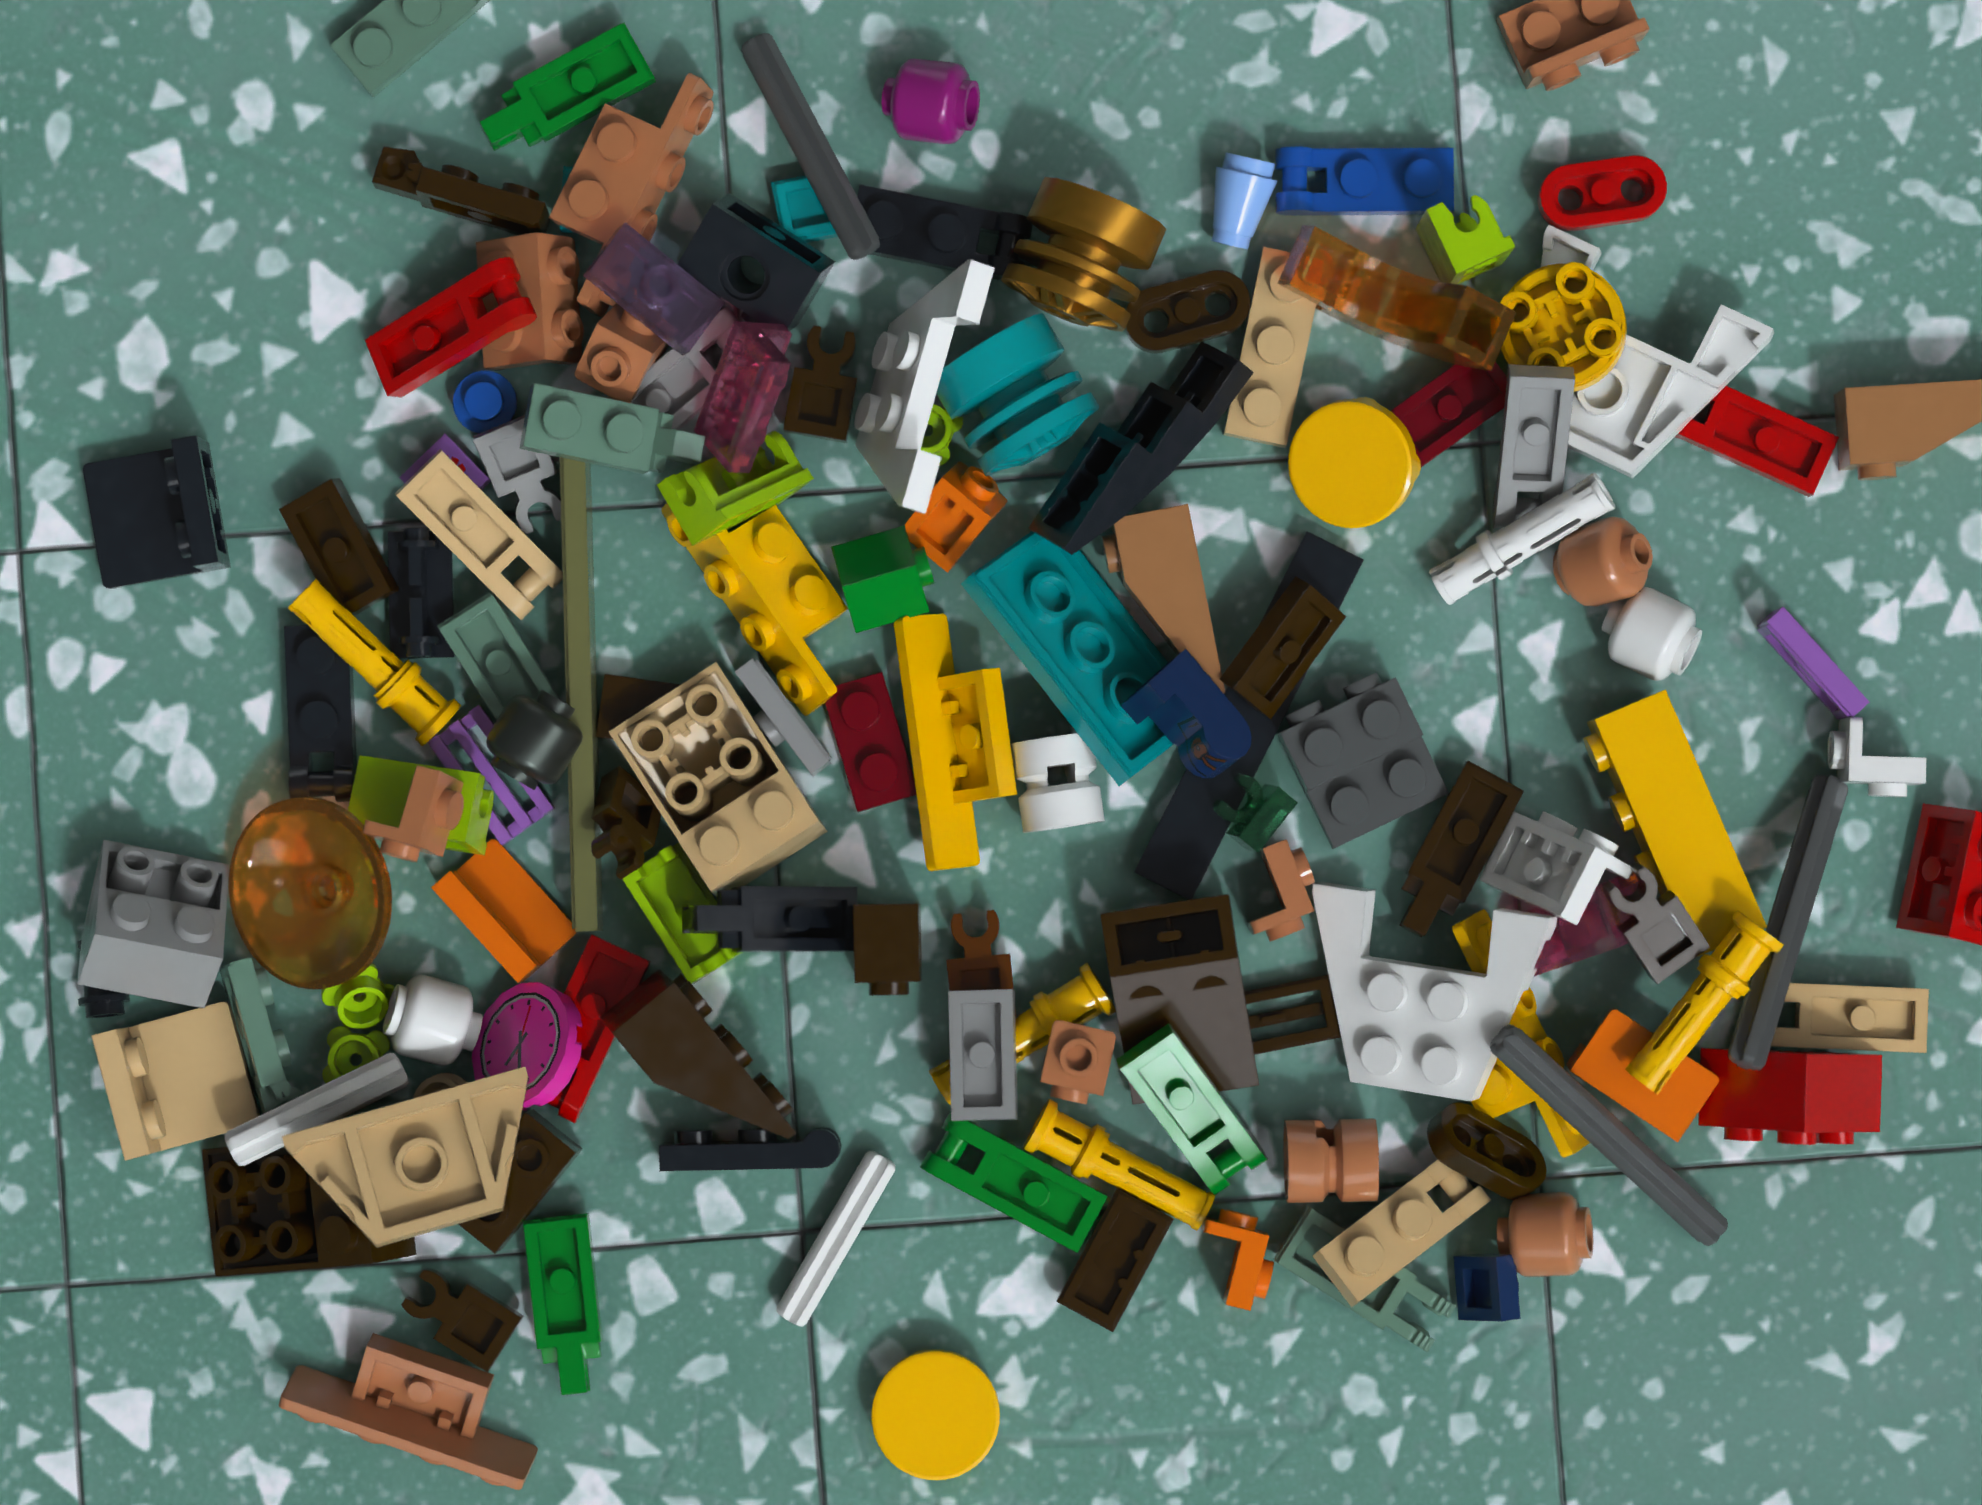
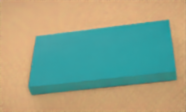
[961,531,1174,786]

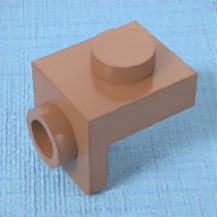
[574,301,675,403]
[362,765,464,863]
[1247,839,1315,942]
[1039,1020,1116,1104]

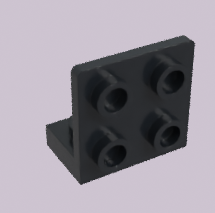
[83,435,231,589]

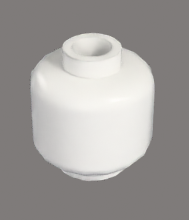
[1602,587,1702,681]
[383,975,483,1066]

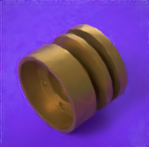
[1001,177,1166,332]

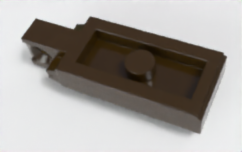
[372,147,550,235]
[1399,761,1524,938]

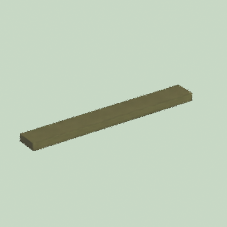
[560,457,603,932]

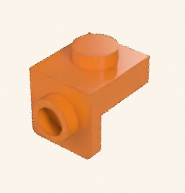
[1201,1208,1274,1311]

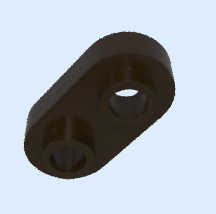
[1125,270,1250,354]
[1427,1102,1547,1200]

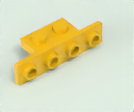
[661,503,848,716]
[894,614,1017,871]
[1452,909,1590,1158]

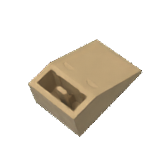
[609,662,828,897]

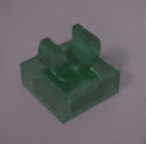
[1213,774,1298,853]

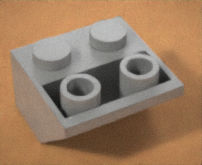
[77,840,229,1008]

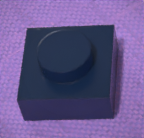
[1453,1254,1521,1322]

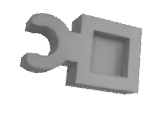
[473,415,561,534]

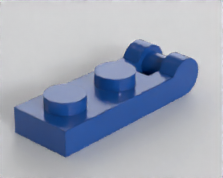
[1275,146,1454,216]

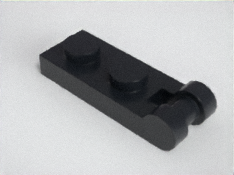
[857,185,1033,280]
[284,625,357,804]
[659,1126,842,1171]

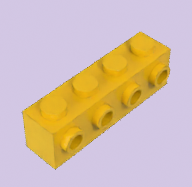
[1583,689,1767,957]

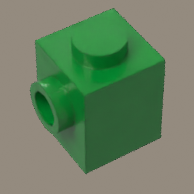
[831,525,935,633]

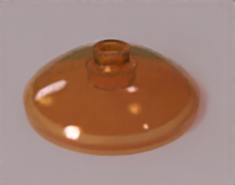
[229,797,392,989]

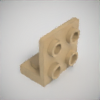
[92,1001,260,1161]

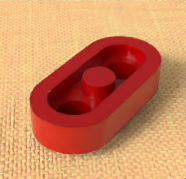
[1537,155,1667,231]

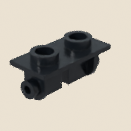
[388,528,455,659]

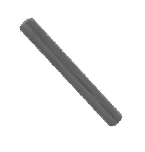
[1728,775,1848,1070]
[1490,1024,1728,1246]

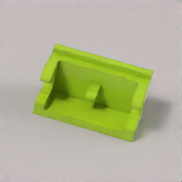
[1415,195,1515,291]
[657,430,814,546]
[345,755,494,855]
[623,842,743,984]

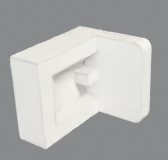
[1827,717,1926,797]

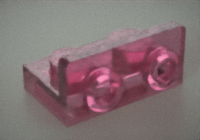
[694,321,792,473]

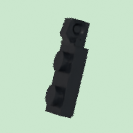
[682,886,858,952]

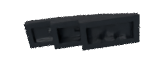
[1028,341,1254,555]

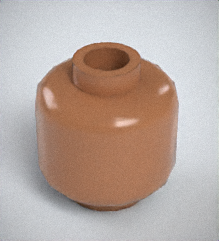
[1553,517,1653,606]
[1497,1192,1594,1277]

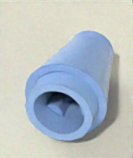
[1211,152,1277,249]

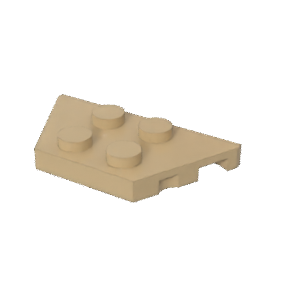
[282,1067,528,1248]

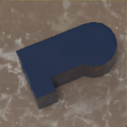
[1121,649,1252,778]

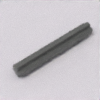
[741,33,880,260]

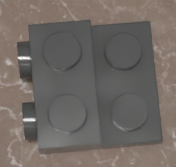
[1277,672,1449,849]

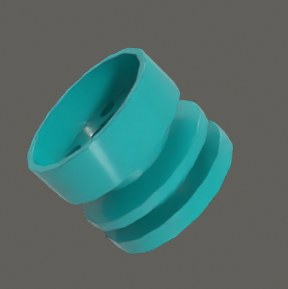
[936,313,1099,477]

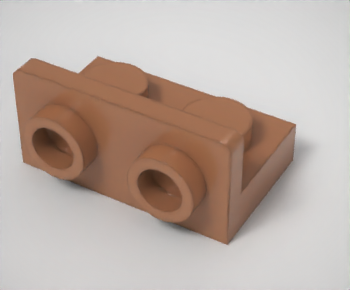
[1496,0,1650,91]

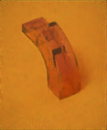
[1277,225,1516,371]

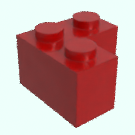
[1698,1048,1882,1145]

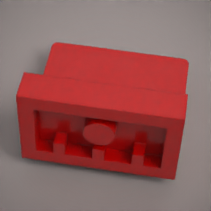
[1896,803,1982,946]

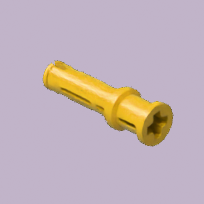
[288,579,461,746]
[1625,910,1784,1094]
[929,963,1116,1106]
[1023,1099,1216,1231]

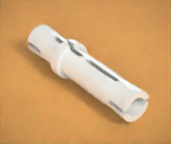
[1429,473,1615,605]

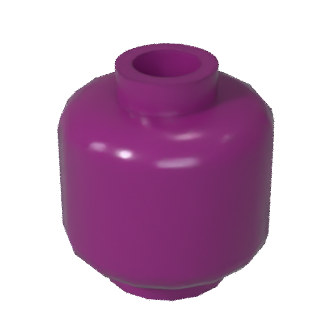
[882,58,980,144]

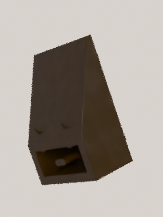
[1100,894,1259,1105]
[600,969,796,1139]
[202,1147,417,1277]

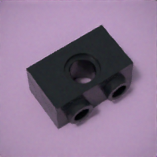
[675,193,835,337]

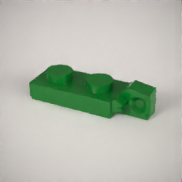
[479,23,656,151]
[523,1213,603,1395]

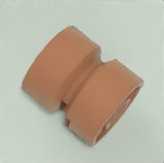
[1283,1118,1379,1203]

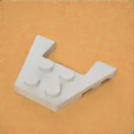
[1541,224,1774,478]
[854,260,995,514]
[1312,882,1557,1102]

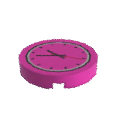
[472,982,582,1110]

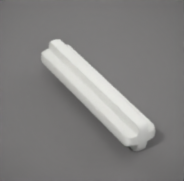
[224,1053,409,1166]
[776,1150,895,1327]

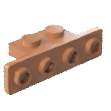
[549,73,714,318]
[279,1333,538,1490]

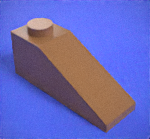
[1834,379,1982,480]
[1102,504,1225,694]

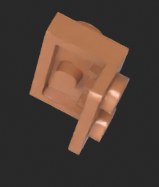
[476,232,584,370]

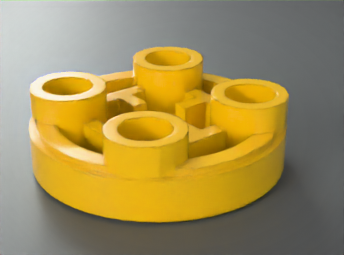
[1497,262,1627,392]
[1288,397,1421,528]
[871,1349,1000,1480]

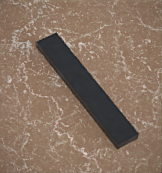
[1134,531,1364,900]

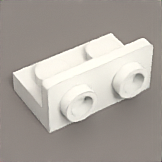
[1479,811,1633,925]

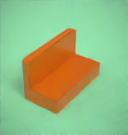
[431,839,577,983]
[1566,1008,1719,1142]

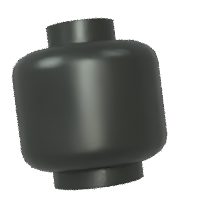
[486,690,583,790]

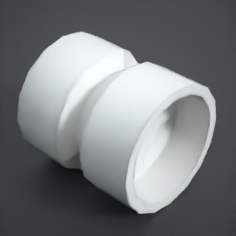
[1011,733,1105,833]

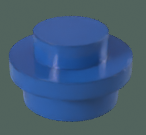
[453,370,517,434]

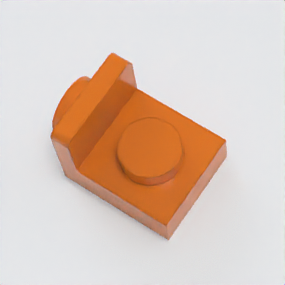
[905,461,1008,573]

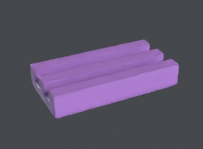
[1757,606,1870,720]
[427,705,555,846]

